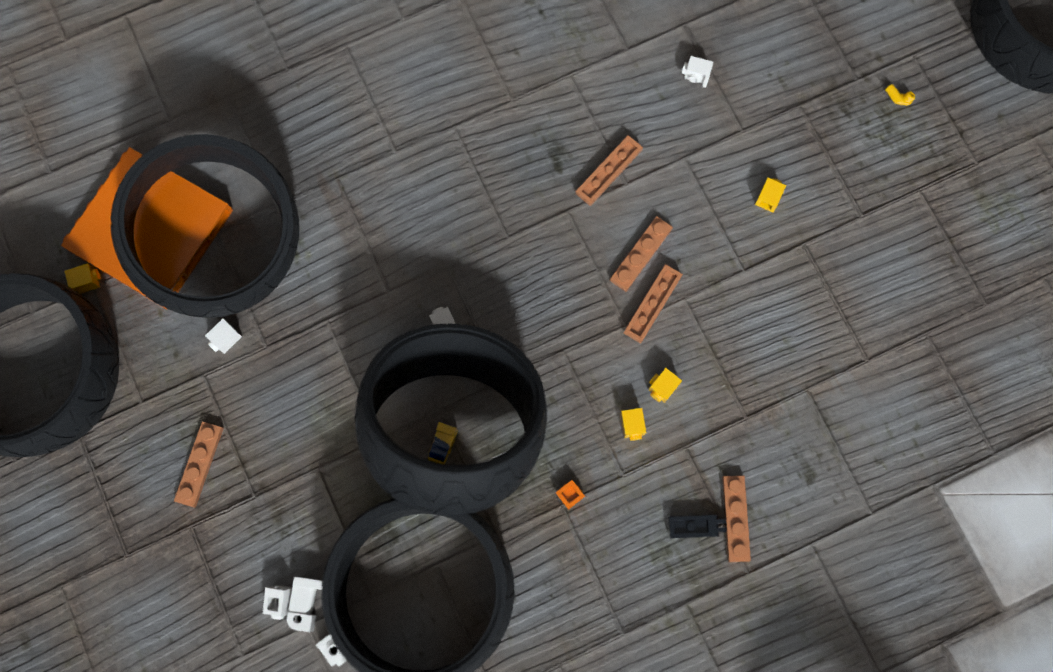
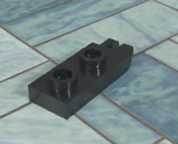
[668,515,727,539]

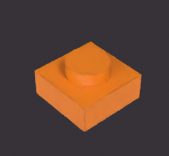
[556,480,585,510]

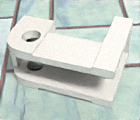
[287,577,322,632]

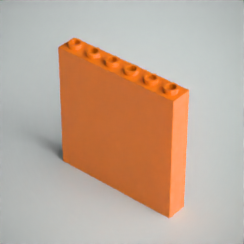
[61,147,233,310]

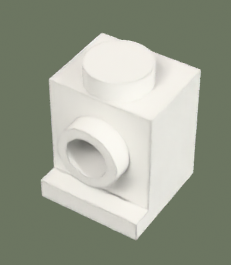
[682,56,713,88]
[263,585,293,619]
[316,635,346,667]

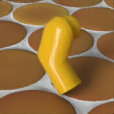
[885,84,915,106]

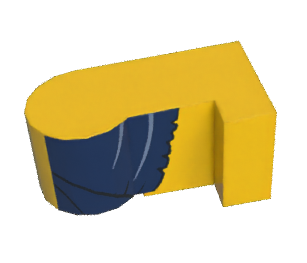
[428,422,458,464]

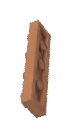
[576,135,643,206]
[610,216,673,292]
[624,264,683,343]
[174,421,224,508]
[722,476,751,562]

